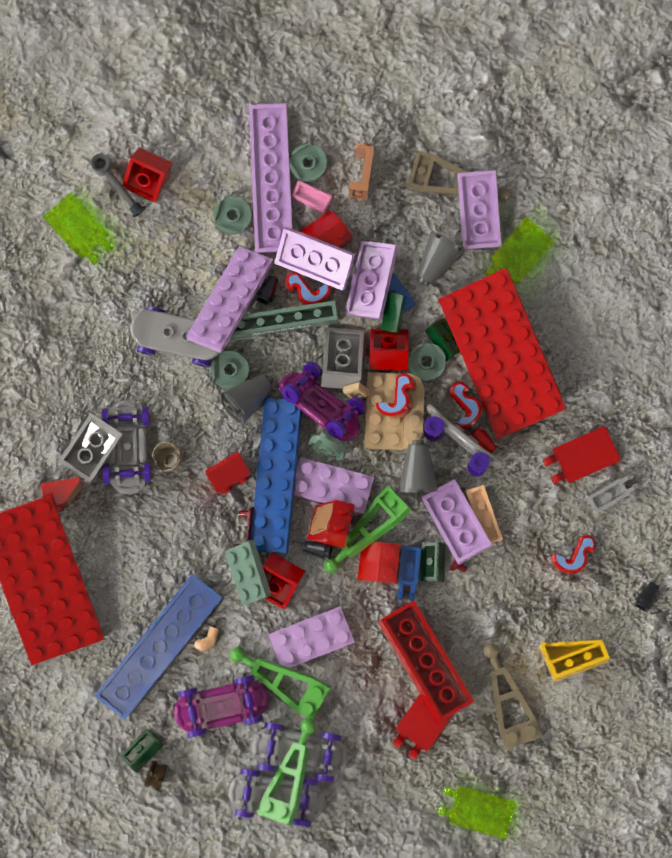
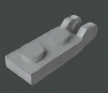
[586,472,641,514]

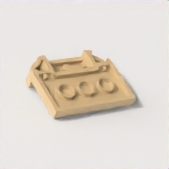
[364,372,424,451]

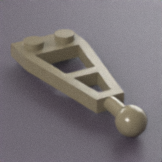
[407,150,510,203]
[483,643,542,750]

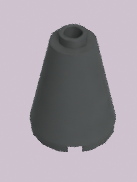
[417,230,464,285]
[219,375,273,425]
[399,440,438,493]

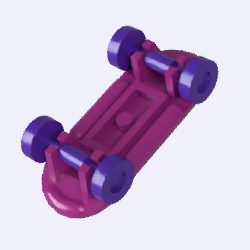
[279,361,367,441]
[174,675,269,738]

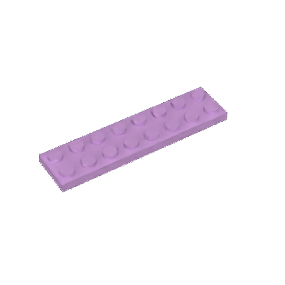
[249,103,292,254]

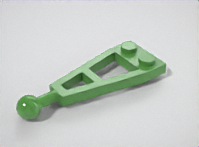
[324,486,412,573]
[230,647,331,720]
[257,719,316,826]

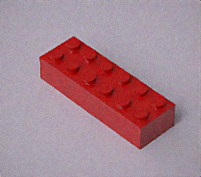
[378,600,474,724]

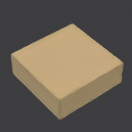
[343,382,370,399]

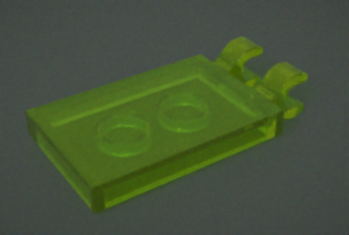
[43,192,113,265]
[484,216,554,284]
[437,785,516,840]

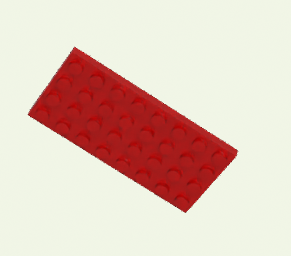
[438,268,567,439]
[0,494,105,666]

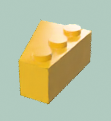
[539,640,610,683]

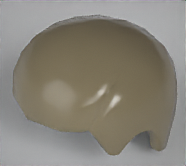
[152,441,183,473]

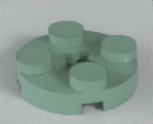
[290,144,327,183]
[214,196,252,235]
[408,343,446,382]
[211,351,249,389]
[308,433,347,461]

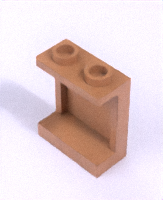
[349,143,374,200]

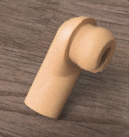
[194,627,219,651]

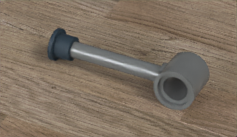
[91,153,145,218]

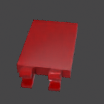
[542,426,621,485]
[392,694,452,760]

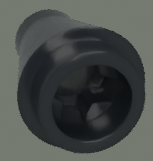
[255,275,279,305]
[303,541,333,560]
[634,582,660,612]

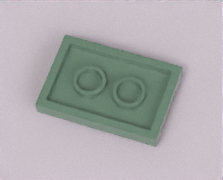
[225,540,271,606]

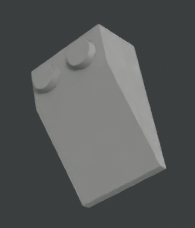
[321,327,364,389]
[59,413,123,483]

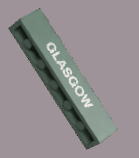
[229,301,338,340]

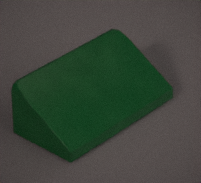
[381,292,406,333]
[425,318,460,361]
[421,542,445,582]
[120,729,164,773]

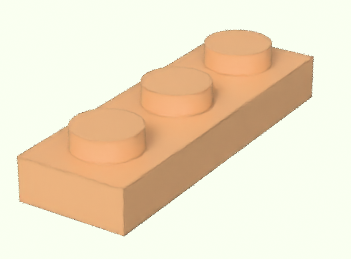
[465,485,503,544]

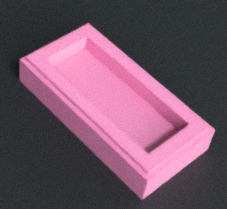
[291,180,332,214]

